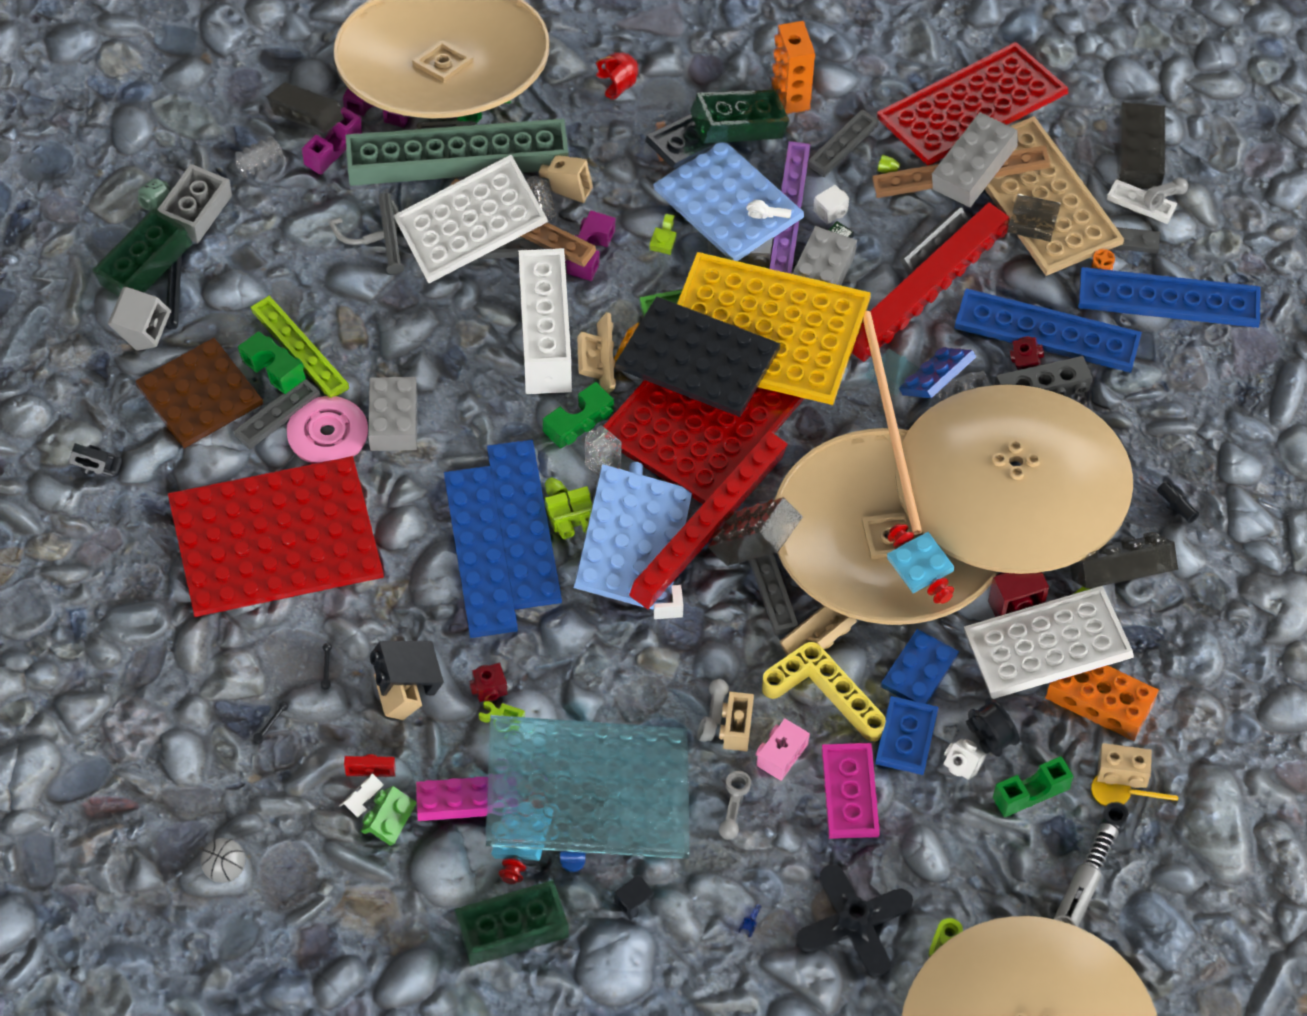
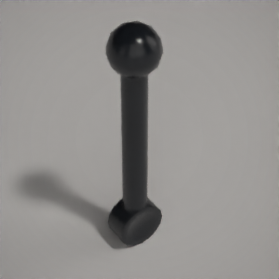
[321,643,332,690]
[253,701,288,744]

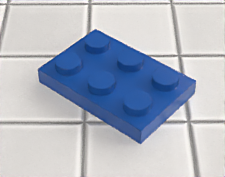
[899,347,976,398]
[881,629,959,704]
[875,696,939,775]

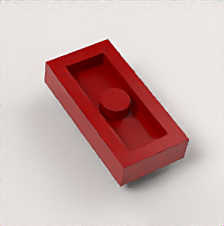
[344,754,396,777]

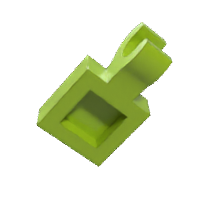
[649,214,677,255]

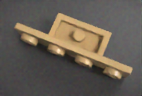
[577,312,616,394]
[780,605,857,656]

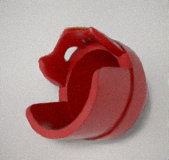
[596,53,639,99]

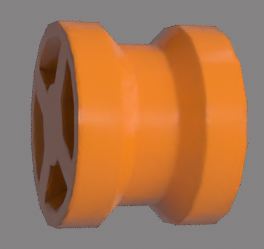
[1091,249,1115,270]

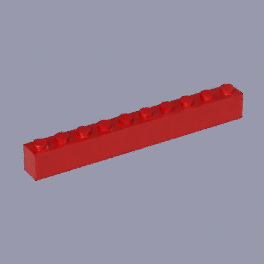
[852,203,1010,362]
[629,431,788,609]

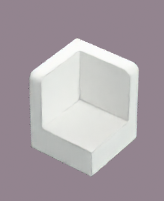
[653,585,683,619]

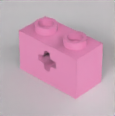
[756,719,810,781]

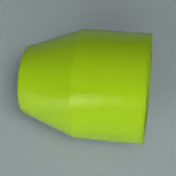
[877,155,900,174]
[545,477,568,496]

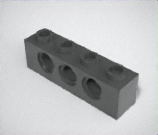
[995,356,1092,396]

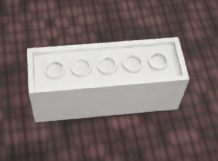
[519,248,572,394]

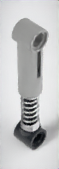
[1054,802,1129,927]

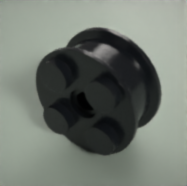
[966,698,1020,757]

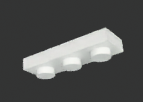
[1107,179,1177,224]

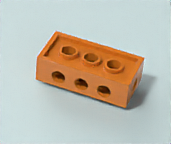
[771,21,815,114]
[1045,665,1159,741]

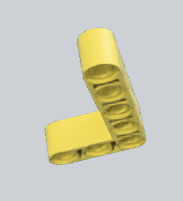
[762,642,886,742]

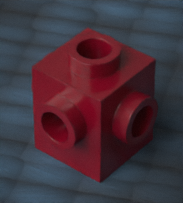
[1010,336,1044,370]
[469,662,508,703]

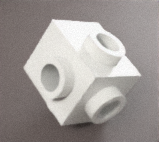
[944,739,987,780]

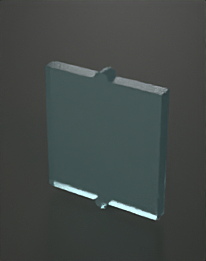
[866,349,920,396]

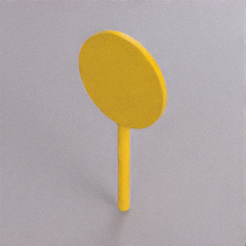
[1091,776,1178,807]

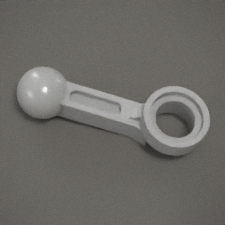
[1143,177,1188,210]
[697,679,729,742]
[719,771,751,840]

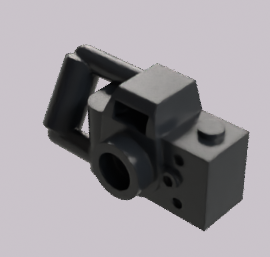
[68,443,123,477]

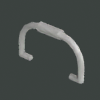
[329,200,399,245]

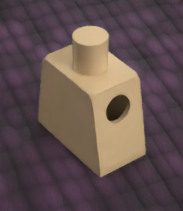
[539,156,593,203]

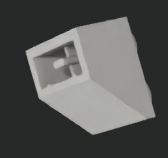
[108,287,171,351]

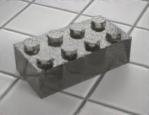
[1117,102,1165,189]
[708,497,803,566]
[1070,532,1178,589]

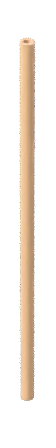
[863,311,922,535]

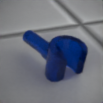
[738,904,762,937]

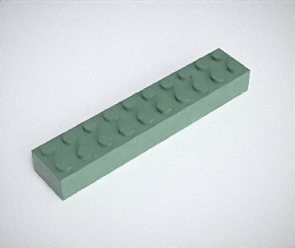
[346,119,568,186]

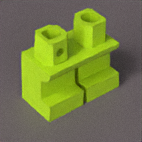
[545,486,592,539]

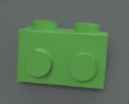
[361,786,417,846]

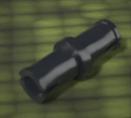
[1157,481,1199,523]

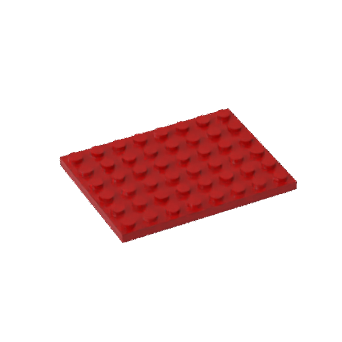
[597,380,805,504]
[168,456,384,617]

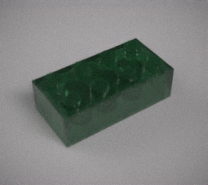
[690,89,790,143]
[92,208,193,297]
[455,880,569,967]

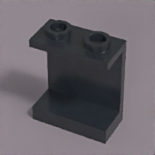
[370,641,444,696]

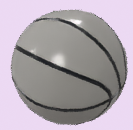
[200,838,246,883]

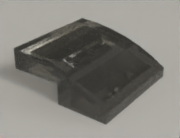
[1007,194,1061,242]

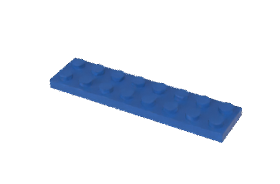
[1078,267,1261,328]
[954,288,1142,373]
[487,439,562,610]
[444,466,518,638]

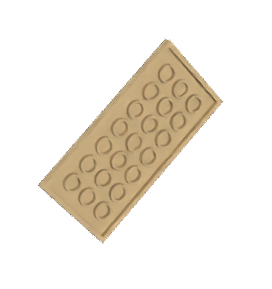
[985,116,1124,276]

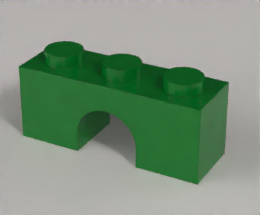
[238,331,306,394]
[543,382,614,449]
[992,756,1074,818]

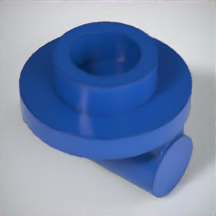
[560,847,586,872]

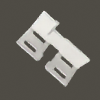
[339,774,383,818]

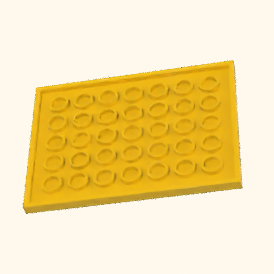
[677,252,871,405]

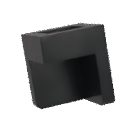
[614,875,653,921]

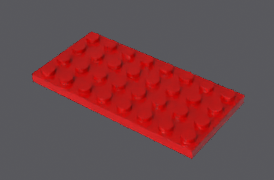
[877,42,1068,166]

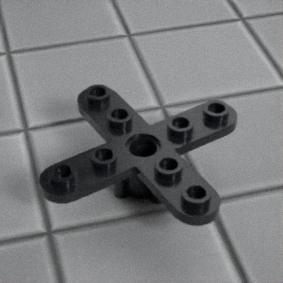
[796,865,913,977]

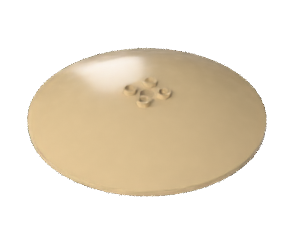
[334,0,549,118]
[895,385,1133,574]
[772,428,999,625]
[902,916,1157,1016]

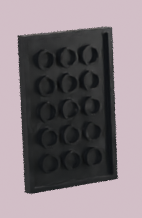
[615,296,780,417]

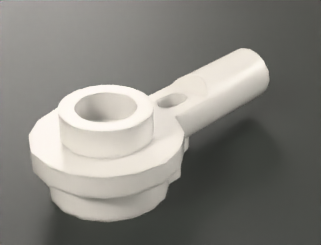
[747,200,792,219]

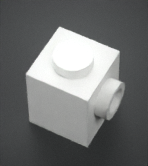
[813,185,849,225]

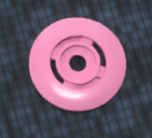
[287,396,368,464]

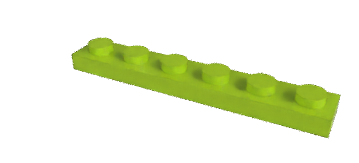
[251,295,349,398]

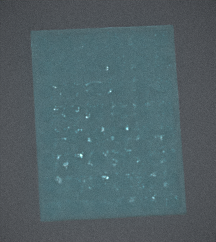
[486,715,690,859]

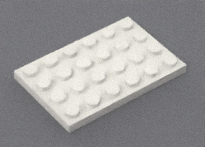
[394,155,548,283]
[964,586,1134,699]

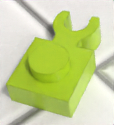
[479,701,525,736]

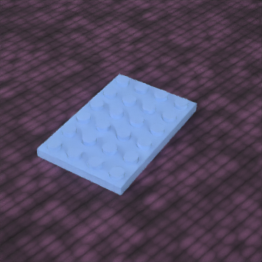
[653,140,804,261]
[574,464,692,610]

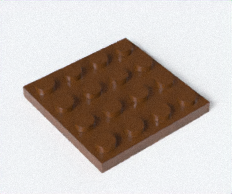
[135,338,263,449]

